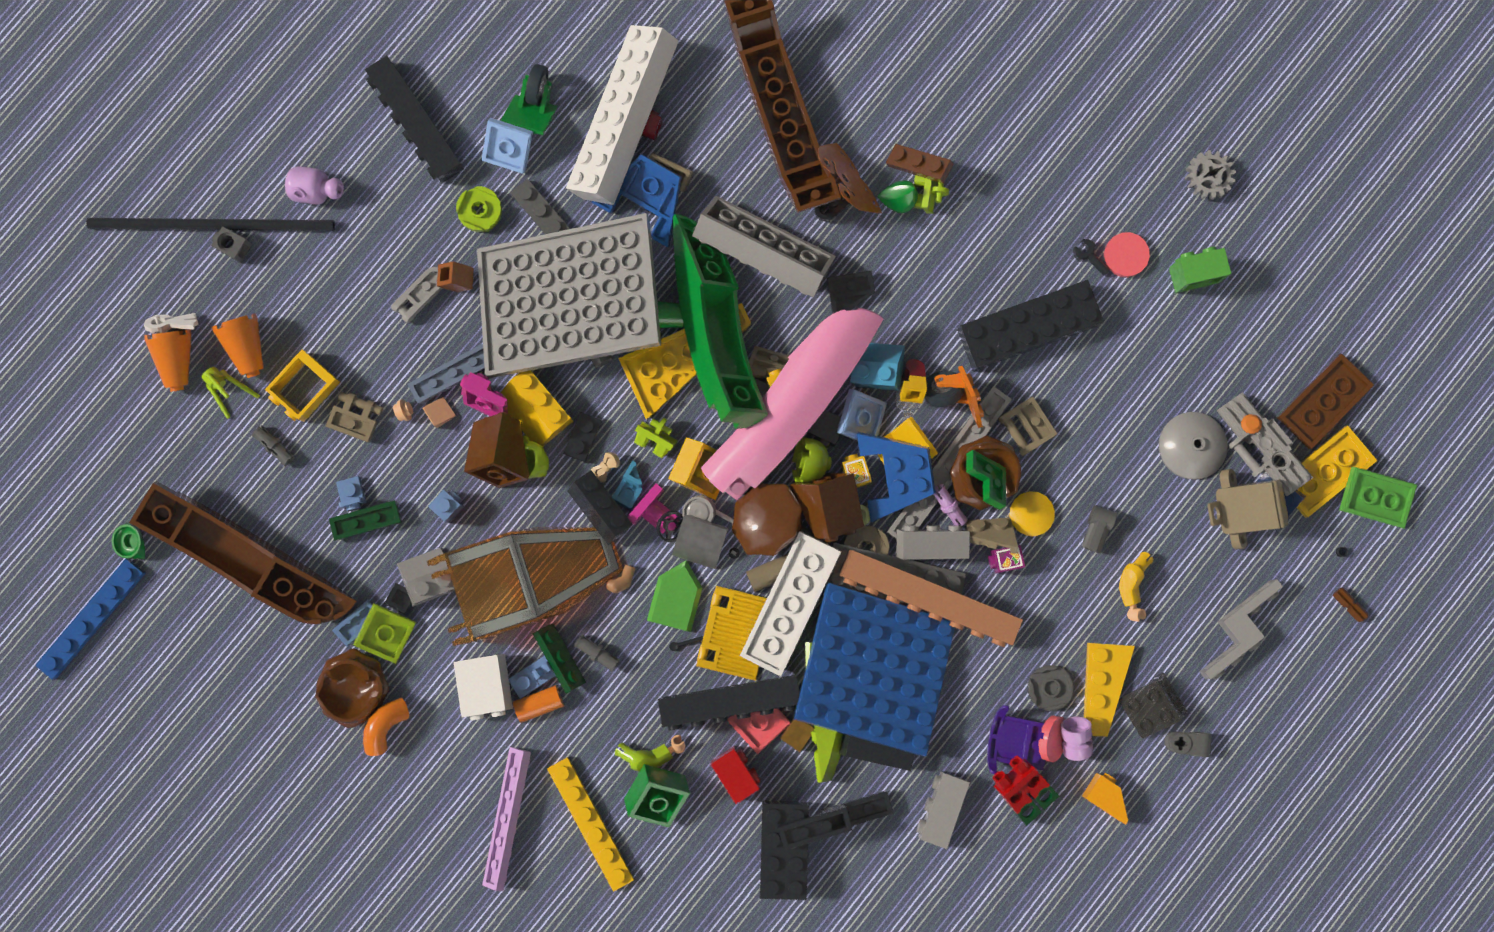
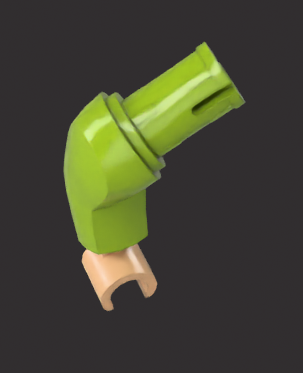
[615,735,685,772]

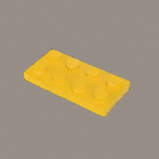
[1297,426,1377,518]

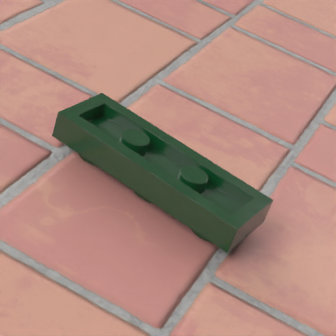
[329,500,402,541]
[533,623,586,694]

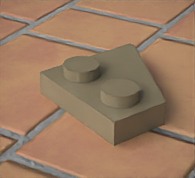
[749,346,789,378]
[965,518,1018,554]

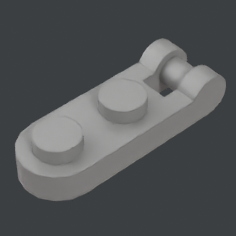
[391,267,442,324]

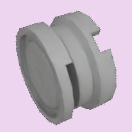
[682,495,716,522]

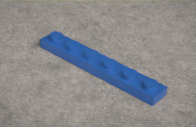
[35,559,146,680]

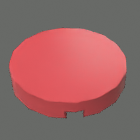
[1104,232,1150,277]
[1039,716,1065,762]

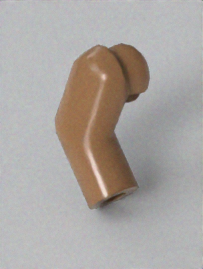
[606,565,636,593]

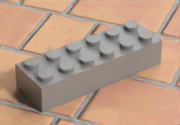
[692,196,836,298]

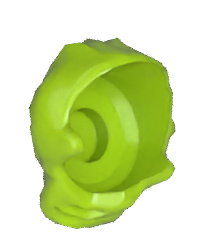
[523,436,549,479]

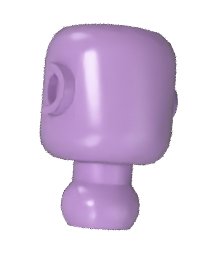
[285,166,344,205]

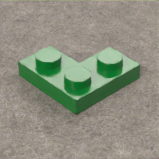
[966,450,1006,510]

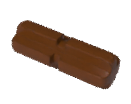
[1333,587,1369,622]

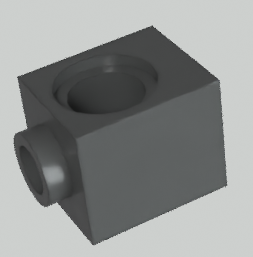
[211,226,252,263]

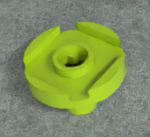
[456,186,502,232]

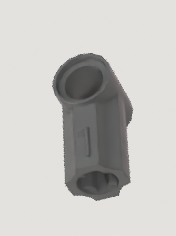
[1081,505,1117,553]

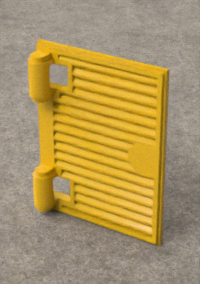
[696,586,767,681]

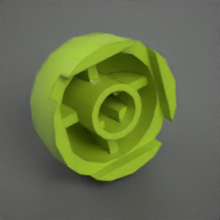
[792,437,832,483]

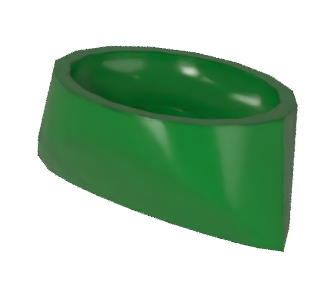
[877,180,918,213]
[111,522,145,559]

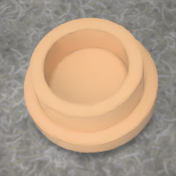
[393,399,413,421]

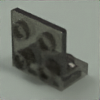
[1119,672,1188,739]

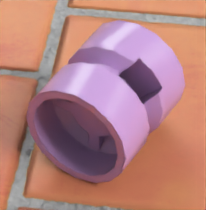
[1061,717,1093,761]

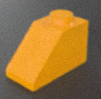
[1082,773,1128,825]

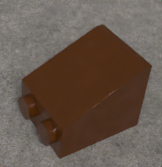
[464,412,529,488]
[790,473,864,542]

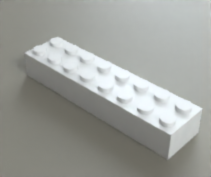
[566,25,679,205]

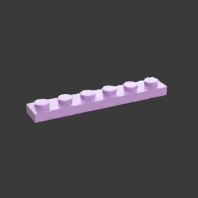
[482,747,531,891]

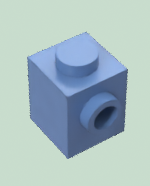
[428,489,465,523]

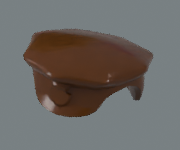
[950,436,1021,510]
[732,483,802,556]
[315,648,389,728]

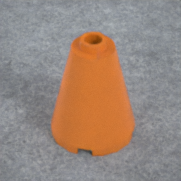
[212,313,264,378]
[144,329,192,392]

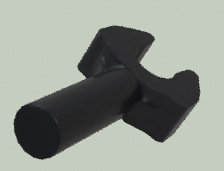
[1073,239,1110,276]

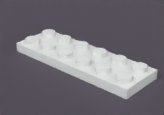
[740,531,842,676]

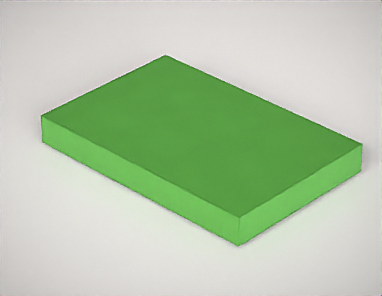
[1339,467,1417,529]

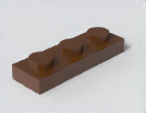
[886,144,954,184]

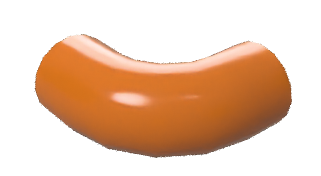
[363,698,409,756]

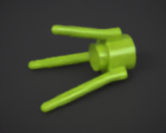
[201,366,260,419]

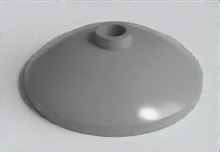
[1159,412,1228,480]

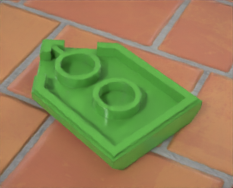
[647,560,703,632]

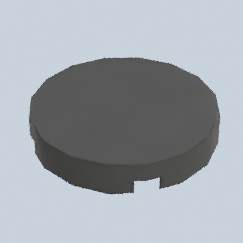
[1027,665,1074,711]

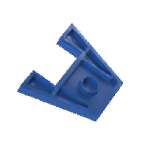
[592,154,682,247]
[857,432,936,522]

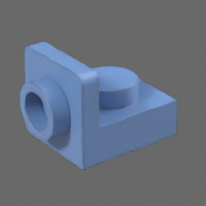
[336,476,366,511]

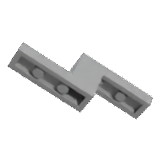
[1199,579,1283,680]

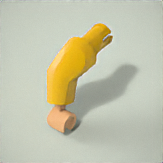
[1119,552,1153,622]

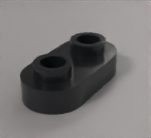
[814,184,854,222]

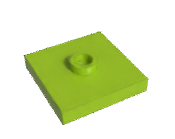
[353,603,416,664]

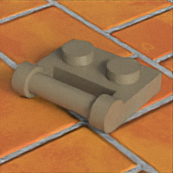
[998,396,1057,457]

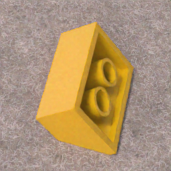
[500,371,573,447]

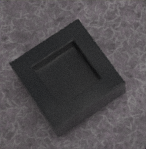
[384,583,411,614]

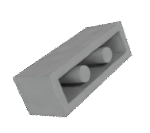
[896,525,970,559]
[916,771,970,849]

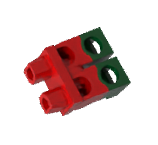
[993,755,1060,826]

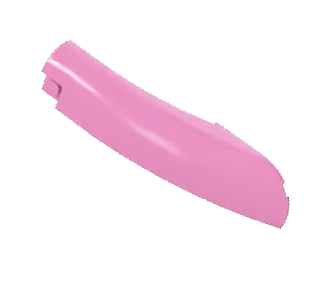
[701,308,883,500]

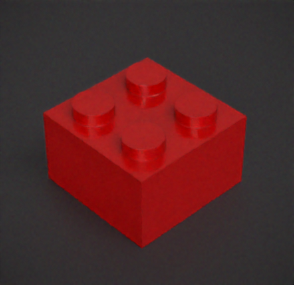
[710,746,761,804]

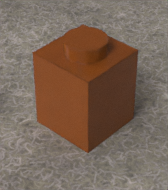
[437,261,474,292]

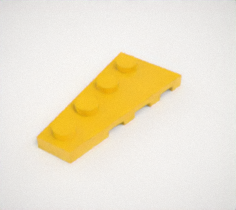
[1084,643,1135,737]

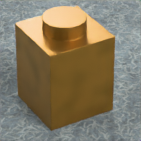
[780,718,814,752]

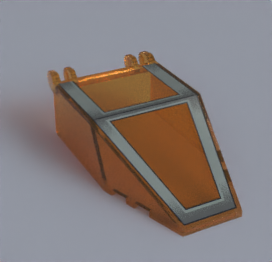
[427,527,623,646]

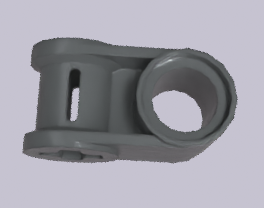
[1164,731,1212,757]

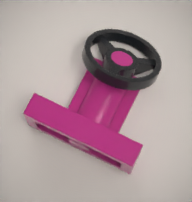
[628,483,683,542]

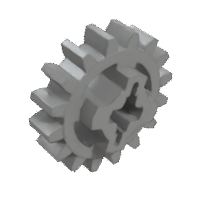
[1185,150,1236,200]

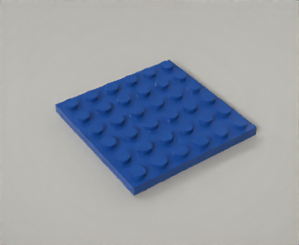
[794,583,955,756]

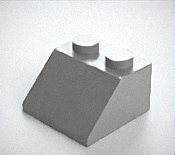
[397,548,459,606]

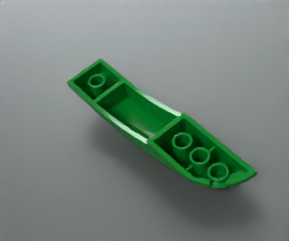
[673,214,768,429]

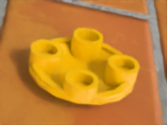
[1009,491,1055,537]

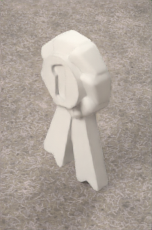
[144,313,198,334]

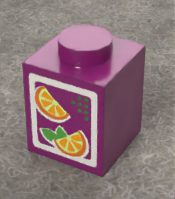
[988,545,1025,573]

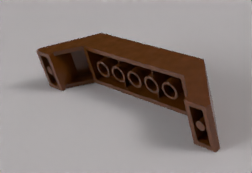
[724,0,841,213]

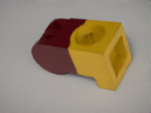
[900,359,927,403]

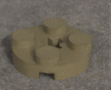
[844,525,889,555]

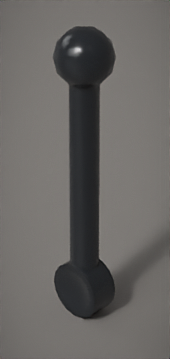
[669,636,703,651]

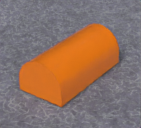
[513,685,564,723]

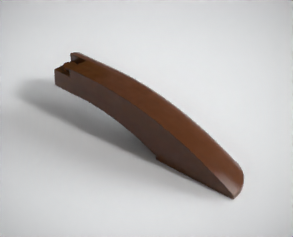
[129,481,357,624]

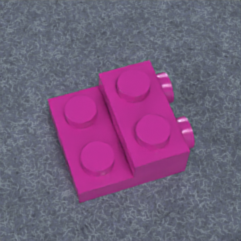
[460,372,508,416]

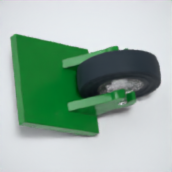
[500,64,557,135]

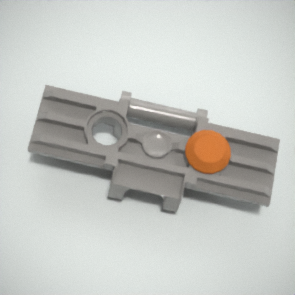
[1217,392,1313,496]

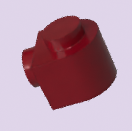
[641,110,663,141]

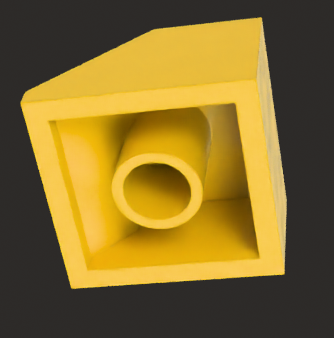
[668,437,720,500]

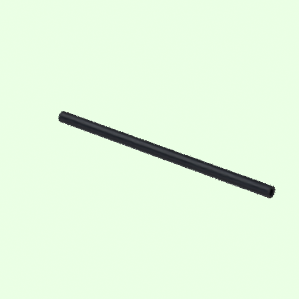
[86,218,335,231]

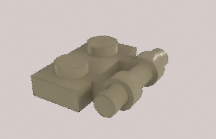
[325,392,383,443]

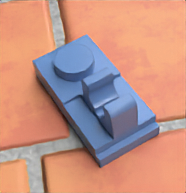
[509,656,556,699]

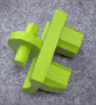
[914,175,950,214]
[634,418,678,458]

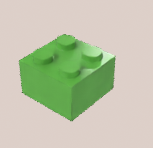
[1169,246,1231,294]

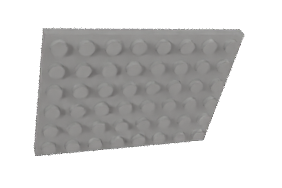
[477,213,661,378]

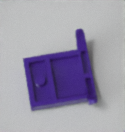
[987,705,1046,774]

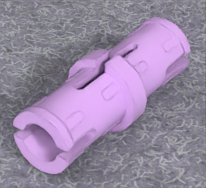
[933,484,968,526]

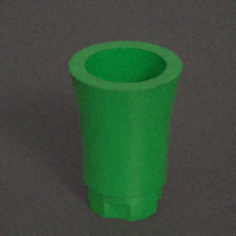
[657,301,684,328]

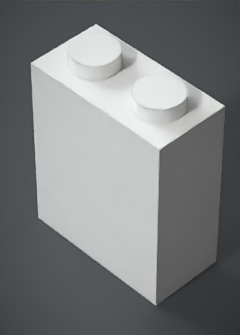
[454,654,513,720]

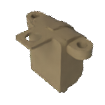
[1208,469,1288,550]

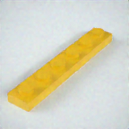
[547,757,634,892]

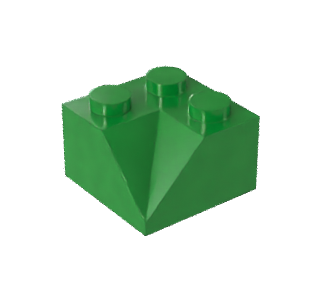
[624,764,690,828]

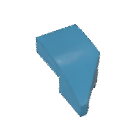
[612,460,642,511]

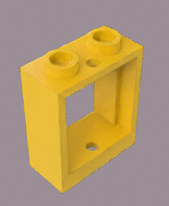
[265,349,341,422]

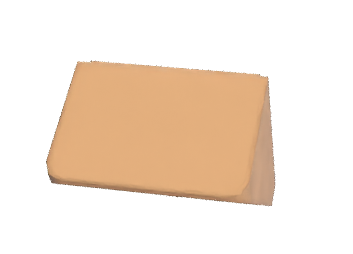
[423,397,456,428]

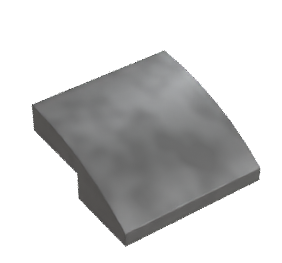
[672,514,728,569]

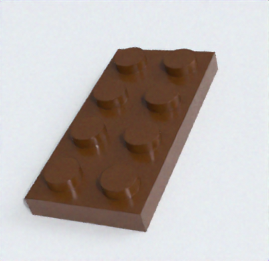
[1277,353,1374,449]

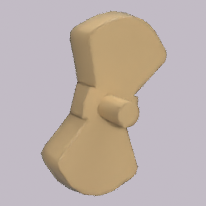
[591,452,620,482]

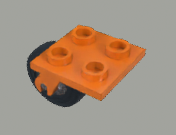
[924,366,984,428]

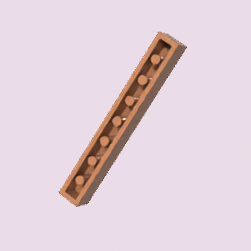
[839,550,1023,647]

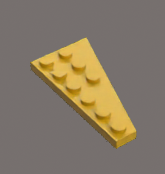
[619,303,751,420]

